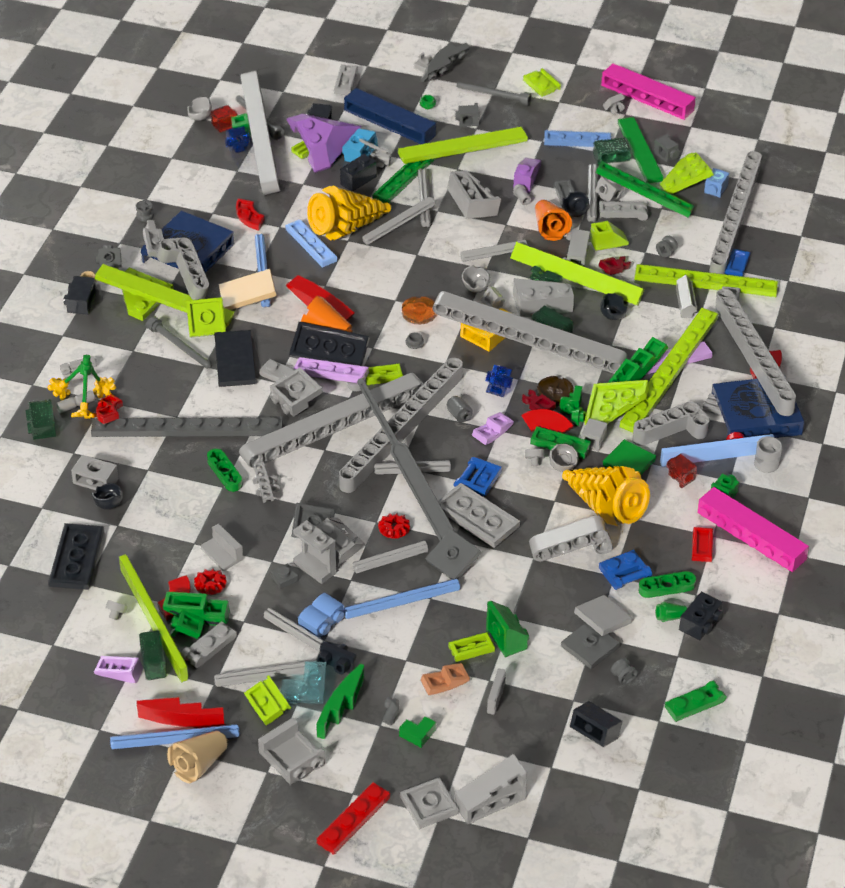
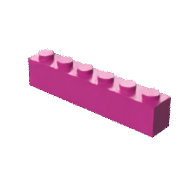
[601,63,696,120]
[697,487,809,572]

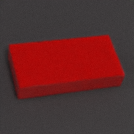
[692,527,713,562]

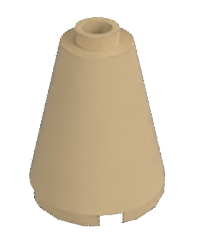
[167,731,227,783]

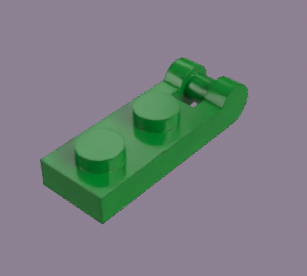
[665,680,727,722]

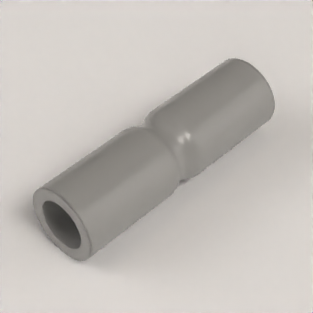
[56,390,95,413]

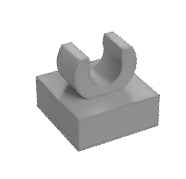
[414,52,432,72]
[603,93,625,115]
[481,286,505,308]

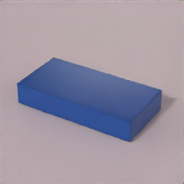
[725,249,750,277]

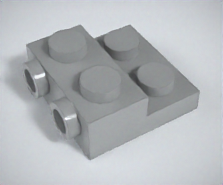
[270,367,323,417]

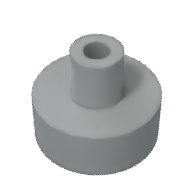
[525,449,544,466]
[105,600,128,620]

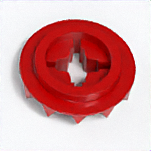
[378,513,410,539]
[194,568,227,595]

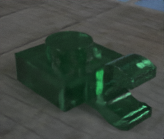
[530,266,563,283]

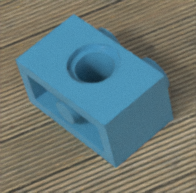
[342,128,378,162]

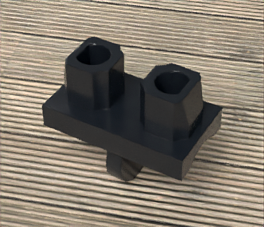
[317,641,357,675]

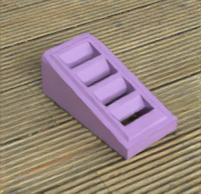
[94,656,143,683]

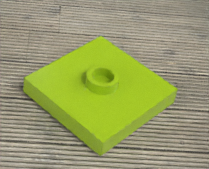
[186,297,226,338]

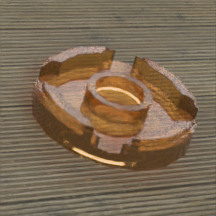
[401,296,437,325]

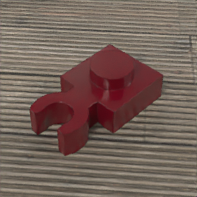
[598,256,632,275]
[522,389,556,411]

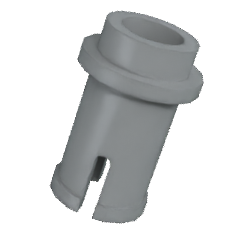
[513,184,531,205]

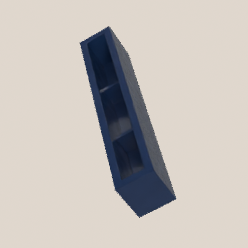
[344,88,436,144]

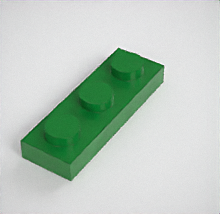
[530,426,591,459]

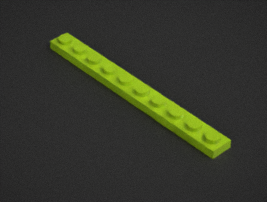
[619,308,718,433]

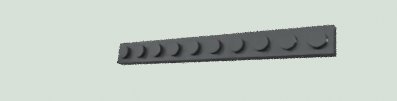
[91,417,283,437]

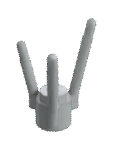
[359,139,392,168]

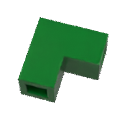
[399,716,436,748]

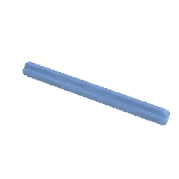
[255,233,271,307]
[344,579,460,619]
[110,724,239,749]

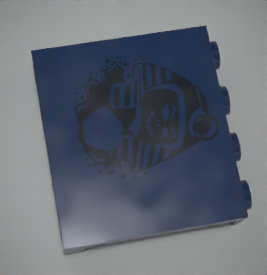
[141,211,234,273]
[711,375,804,438]

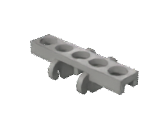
[252,462,280,503]

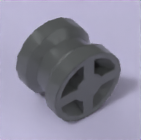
[135,200,154,222]
[656,235,678,258]
[611,658,637,685]

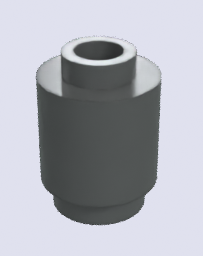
[446,396,473,423]

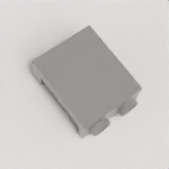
[293,520,336,584]
[258,718,325,785]

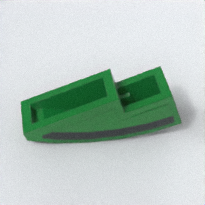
[163,592,230,626]

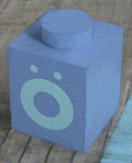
[704,168,729,197]

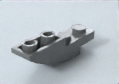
[421,42,470,82]

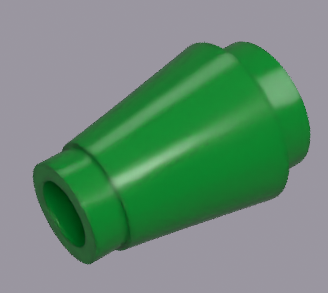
[655,602,687,622]

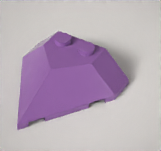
[287,114,361,173]

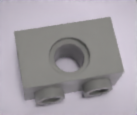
[71,455,119,490]

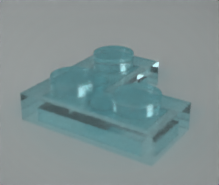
[281,661,326,704]

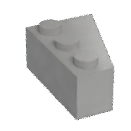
[447,170,501,219]
[513,278,574,317]
[455,754,527,825]

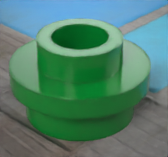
[420,95,436,109]
[571,407,586,426]

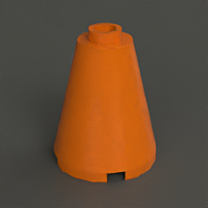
[535,200,572,241]
[301,296,353,332]

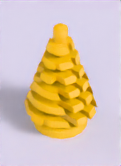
[307,186,391,240]
[562,466,650,526]

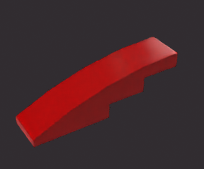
[286,275,354,321]
[137,697,225,728]

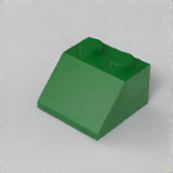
[486,601,529,657]

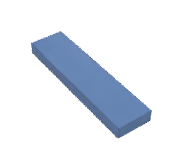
[544,130,611,148]

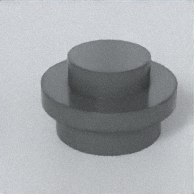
[406,332,424,349]

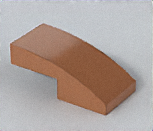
[420,663,470,695]

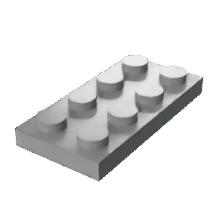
[438,483,520,548]

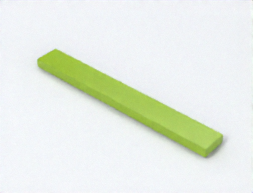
[398,127,528,164]
[510,242,644,306]
[95,264,234,327]
[634,264,778,297]
[119,554,188,683]

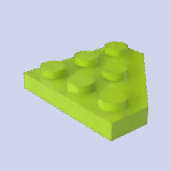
[660,152,714,194]
[122,267,174,321]
[584,380,649,425]

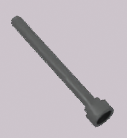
[456,82,532,106]
[235,95,284,140]
[146,316,211,369]

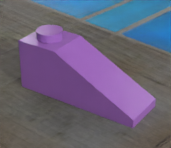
[513,158,541,193]

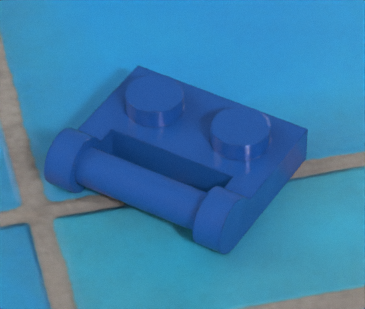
[454,457,502,497]
[599,550,652,590]

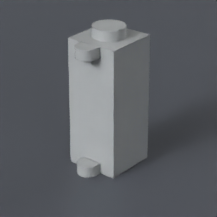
[562,229,590,267]

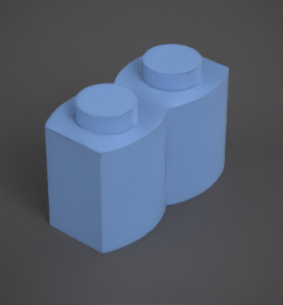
[298,593,344,638]

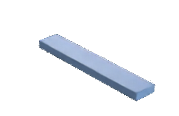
[660,434,774,467]

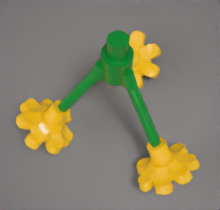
[47,354,116,419]

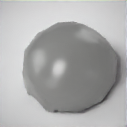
[188,97,212,121]
[462,265,490,292]
[549,444,578,472]

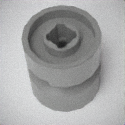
[754,436,782,473]

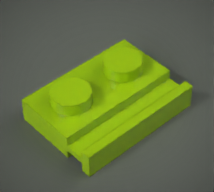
[523,68,561,97]
[244,675,291,726]

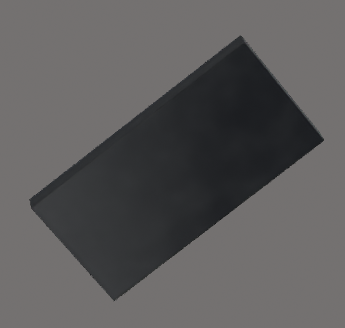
[289,322,370,366]
[214,330,256,387]
[48,523,104,590]

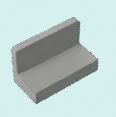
[201,524,243,571]

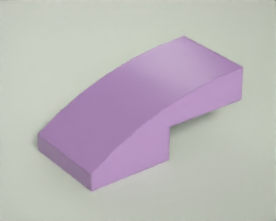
[472,412,514,445]

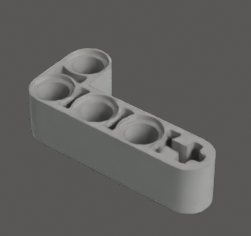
[157,238,209,300]
[632,402,709,446]
[529,515,612,562]

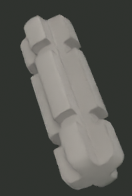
[60,356,97,375]

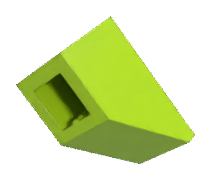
[590,221,629,251]

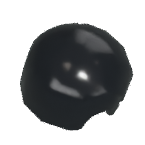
[562,191,590,217]
[600,293,628,320]
[92,483,123,510]

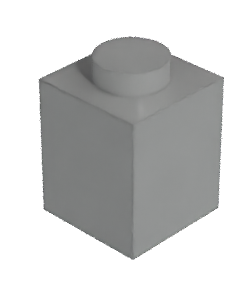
[581,418,607,452]

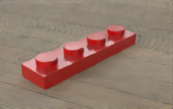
[317,782,390,855]

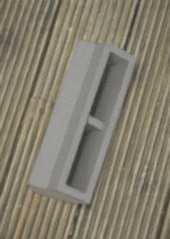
[676,275,697,318]

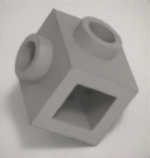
[595,177,626,201]

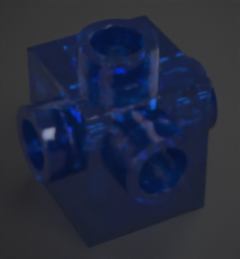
[225,126,250,153]
[485,365,513,397]

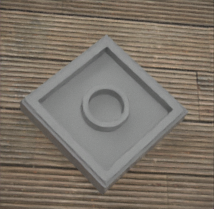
[574,595,632,636]
[400,777,459,829]

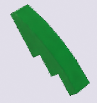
[608,337,668,383]
[316,664,364,739]

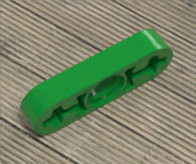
[207,449,242,492]
[638,571,696,598]

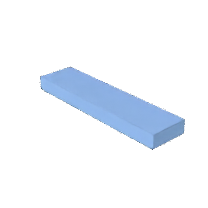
[286,219,337,267]

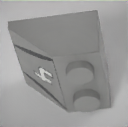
[316,518,365,567]

